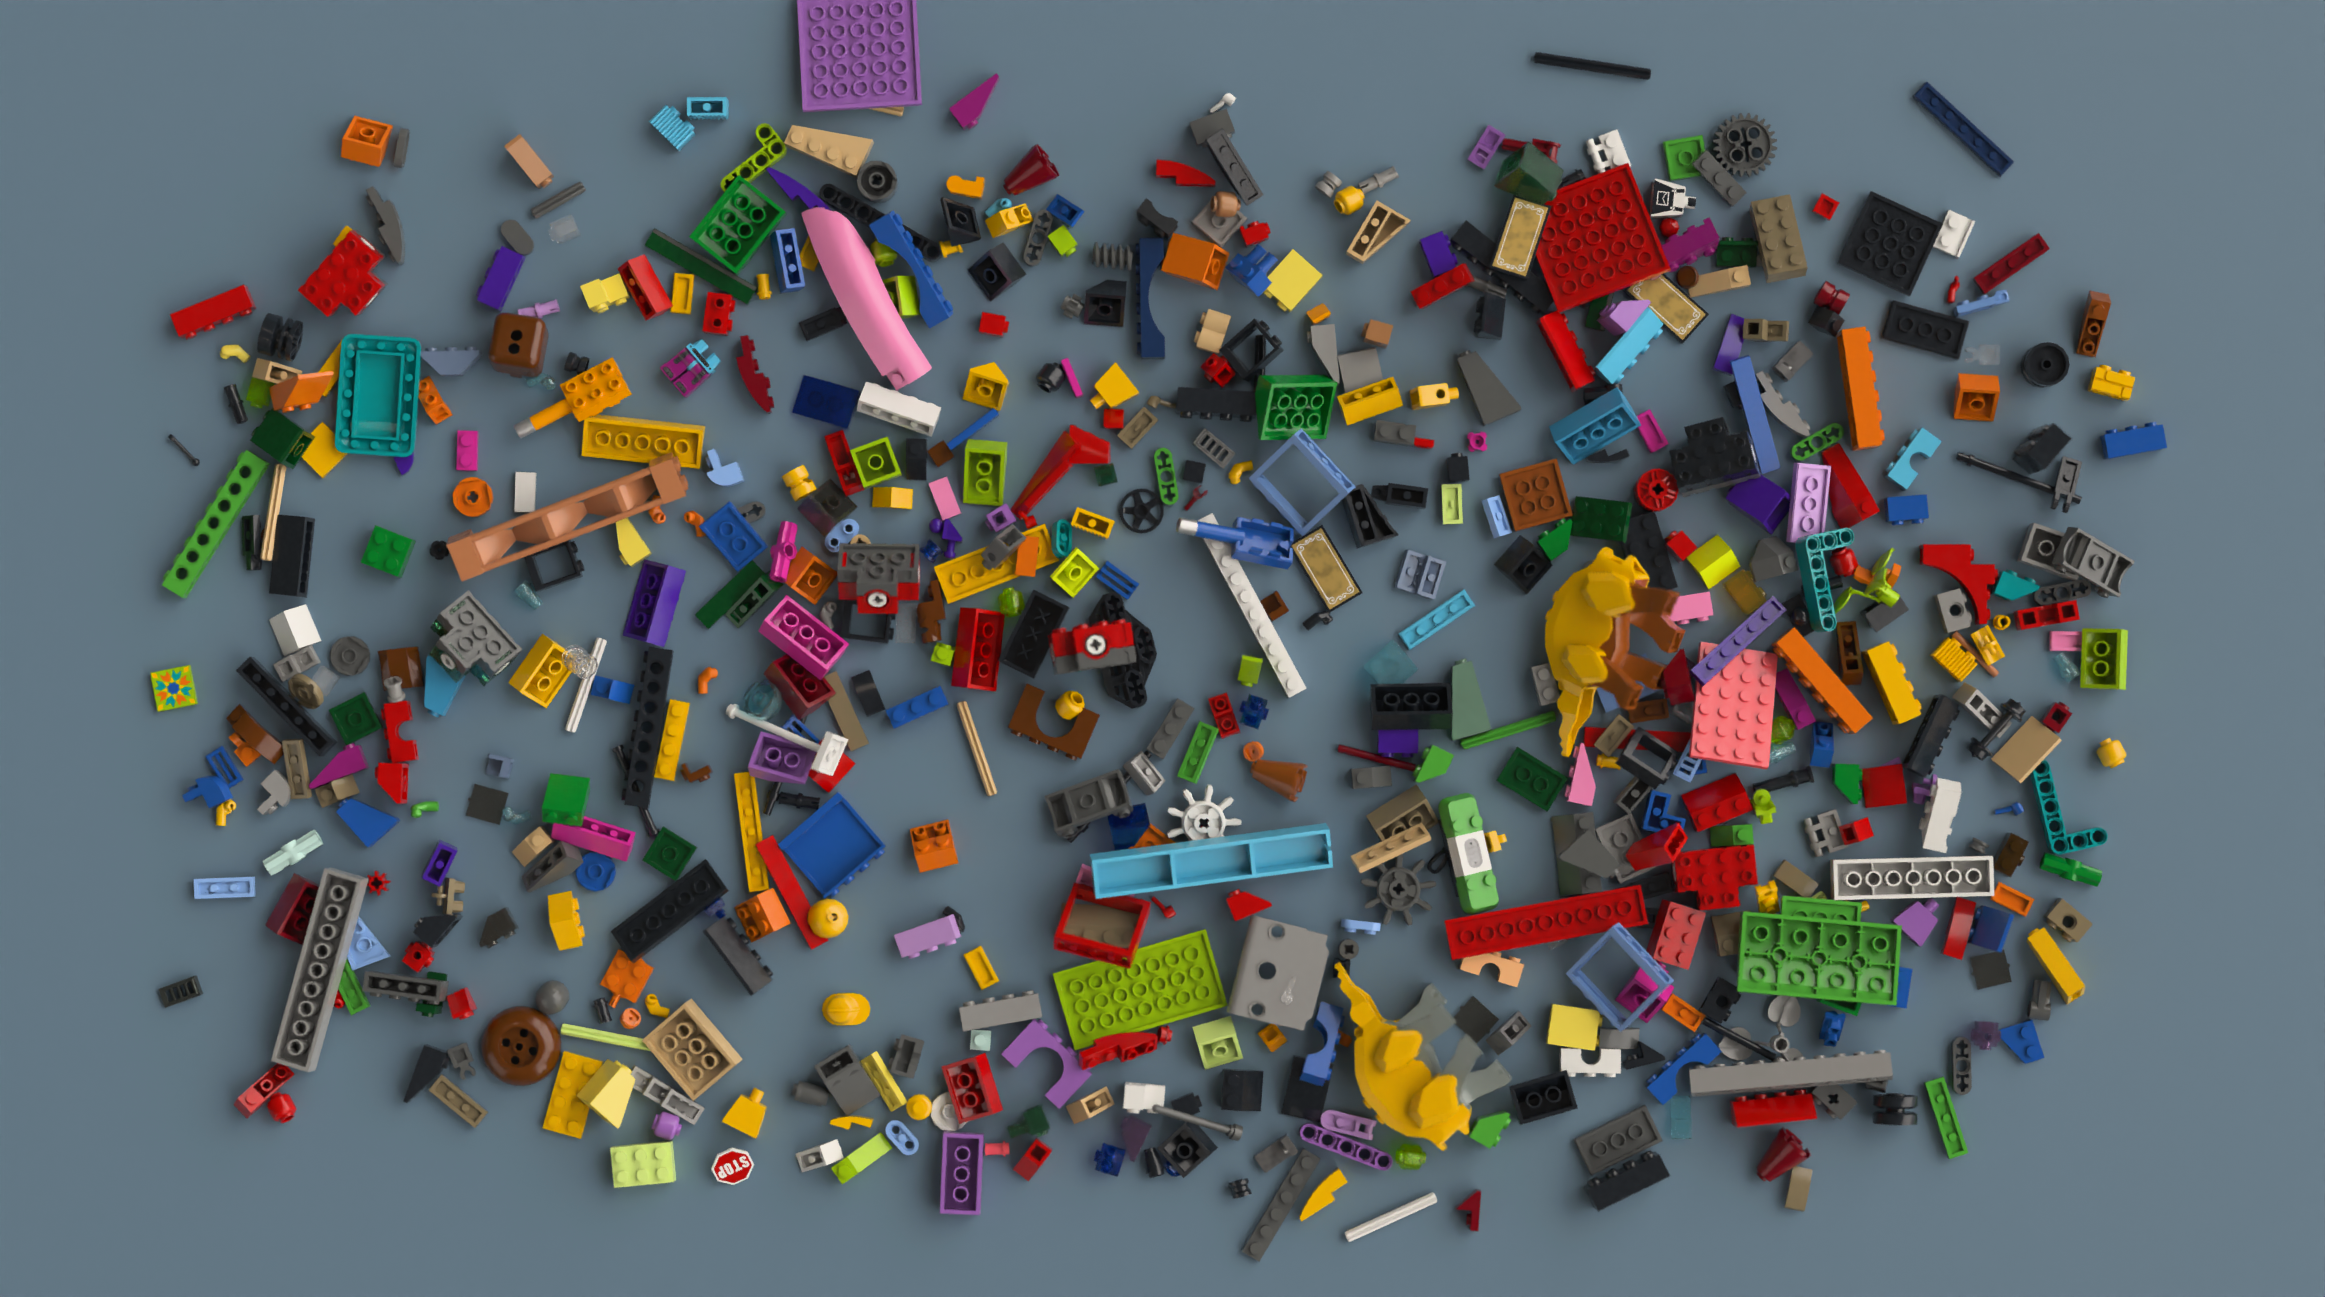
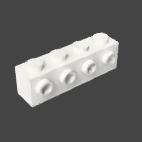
[857,382,941,437]

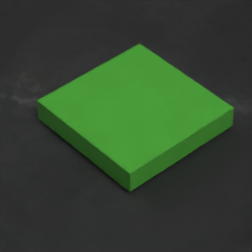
[1663,135,1705,181]

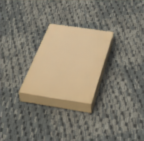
[1991,716,2062,784]

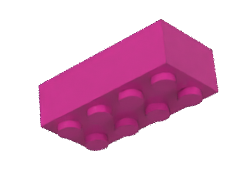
[758,595,849,680]

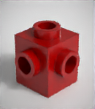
[1200,353,1236,388]
[402,941,435,973]

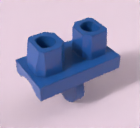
[1819,1011,1845,1047]

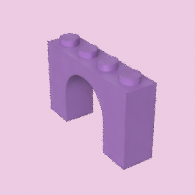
[1001,1019,1092,1109]

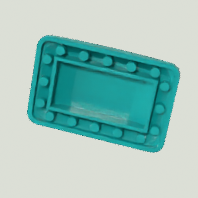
[335,334,421,457]

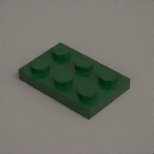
[1570,496,1632,543]
[1496,747,1568,812]

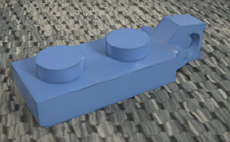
[1953,290,2010,318]

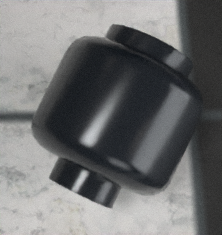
[1036,362,1066,393]

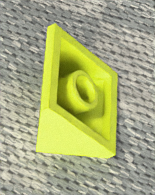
[1686,534,1741,590]
[1050,547,1099,598]

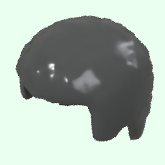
[535,980,569,1015]

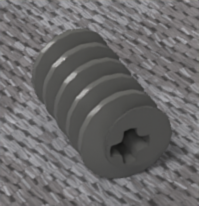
[1092,242,1133,271]

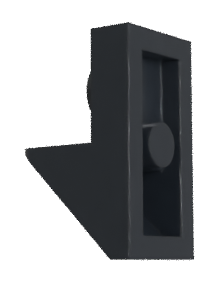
[1623,1041,1665,1070]

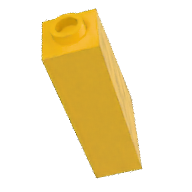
[2027,927,2085,1005]

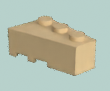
[1346,200,1411,264]

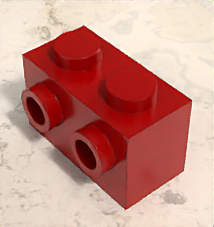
[702,292,736,336]

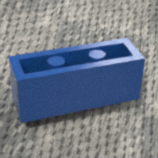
[770,228,805,293]
[2100,422,2167,460]
[886,686,949,729]

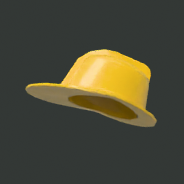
[822,993,870,1025]

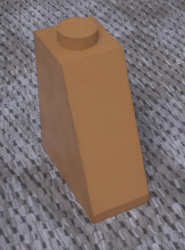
[504,134,554,188]

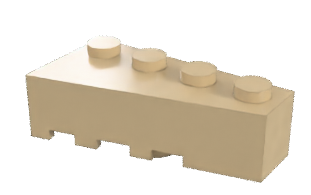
[784,125,874,178]

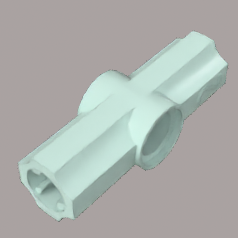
[263,830,323,875]

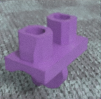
[1911,774,1937,805]

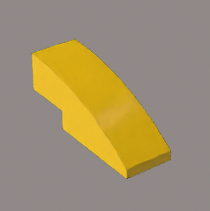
[1299,1167,1347,1221]

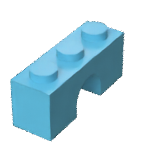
[1885,427,1942,491]

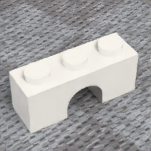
[1559,1047,1621,1077]

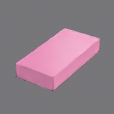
[928,476,961,521]
[2049,631,2082,652]

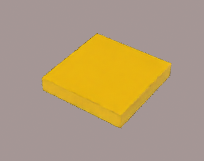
[302,422,348,478]

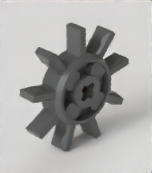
[1361,854,1436,926]

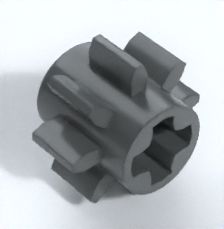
[1061,294,1085,319]

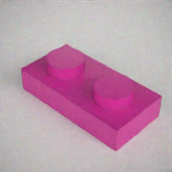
[457,430,479,471]

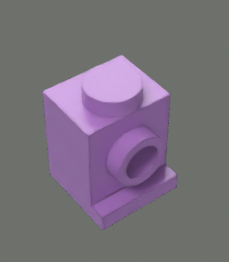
[985,504,1017,533]

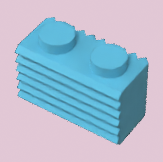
[687,97,729,120]
[649,105,696,151]

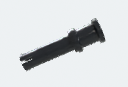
[1752,765,1814,792]

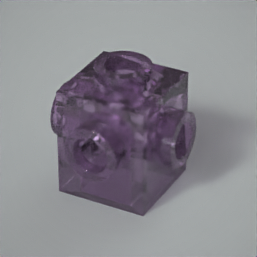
[1971,1021,2001,1050]

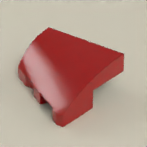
[1069,425,1111,464]

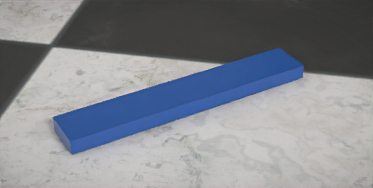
[1729,355,1781,474]

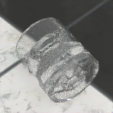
[562,645,598,679]

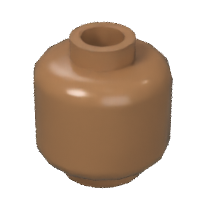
[1210,191,1241,217]

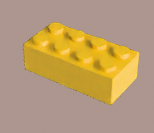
[1861,641,1922,725]

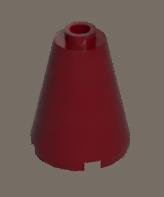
[1003,144,1059,196]
[1756,1127,1811,1182]

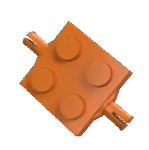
[600,949,654,1008]

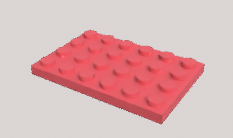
[1689,642,1778,770]

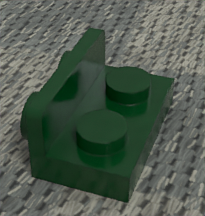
[1716,237,1758,267]

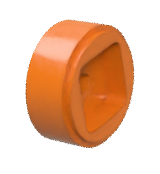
[1243,741,1264,762]
[620,1008,641,1029]

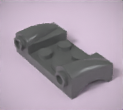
[2052,527,2135,598]
[1045,769,1134,839]

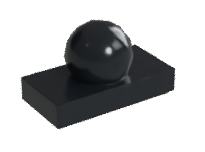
[1781,594,1814,637]

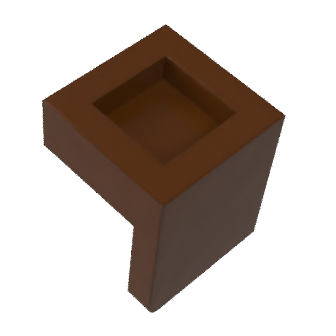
[1260,591,1289,621]

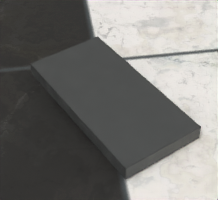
[1573,1105,1663,1176]

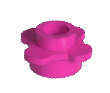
[1467,432,1487,452]

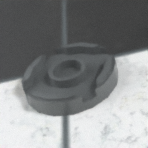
[330,636,370,676]

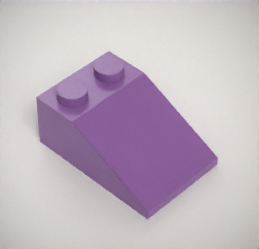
[748,731,816,784]

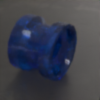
[920,539,944,563]

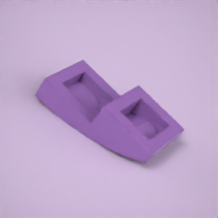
[1468,125,1506,169]

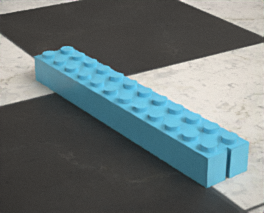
[1089,823,1333,899]

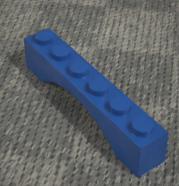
[869,210,953,328]

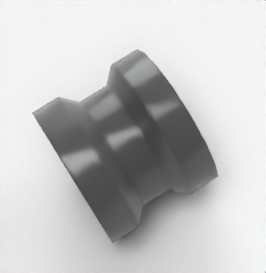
[1338,939,1359,959]

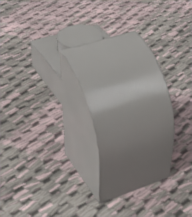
[257,770,291,815]

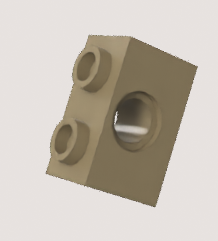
[2044,898,2093,942]

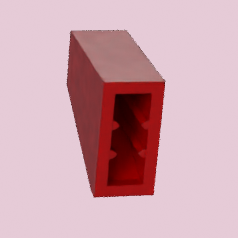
[1625,823,1688,871]

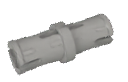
[1358,166,1399,194]

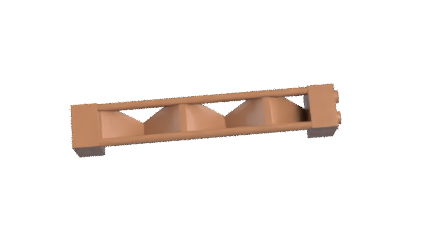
[447,452,689,581]

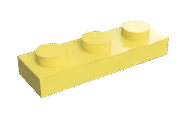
[860,1051,907,1112]

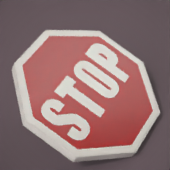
[711,1148,754,1185]

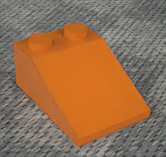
[269,371,334,413]

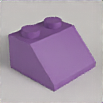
[1597,300,1651,336]

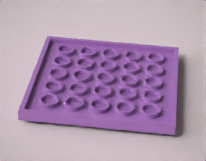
[797,0,922,112]

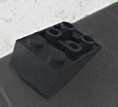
[1474,292,1506,340]

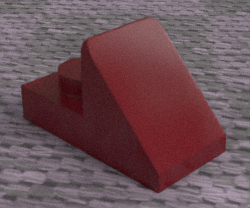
[1455,1189,1481,1231]

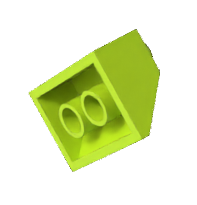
[2080,628,2128,690]

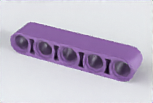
[1299,1123,1393,1171]

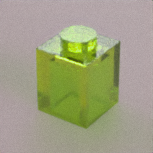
[246,377,275,409]

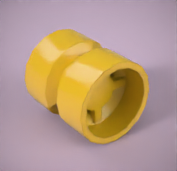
[782,465,817,502]

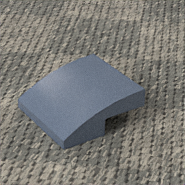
[1394,550,1446,600]

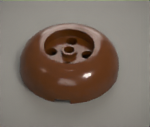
[481,1006,561,1086]

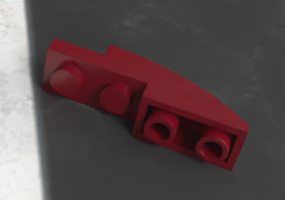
[736,335,775,414]

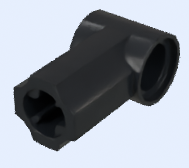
[1583,384,1623,405]

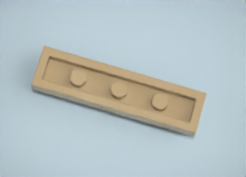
[1351,823,1431,873]

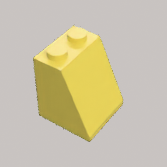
[577,1059,635,1128]

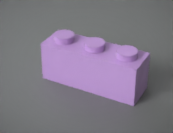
[894,914,961,959]

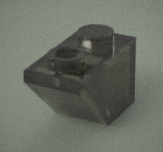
[479,907,519,949]

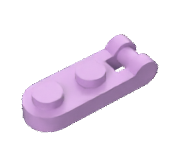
[1320,1110,1377,1140]

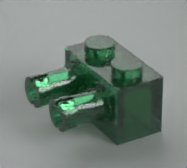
[1007,1104,1051,1139]

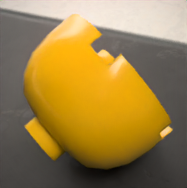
[807,898,848,939]

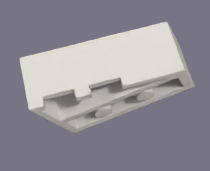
[1919,778,1961,853]

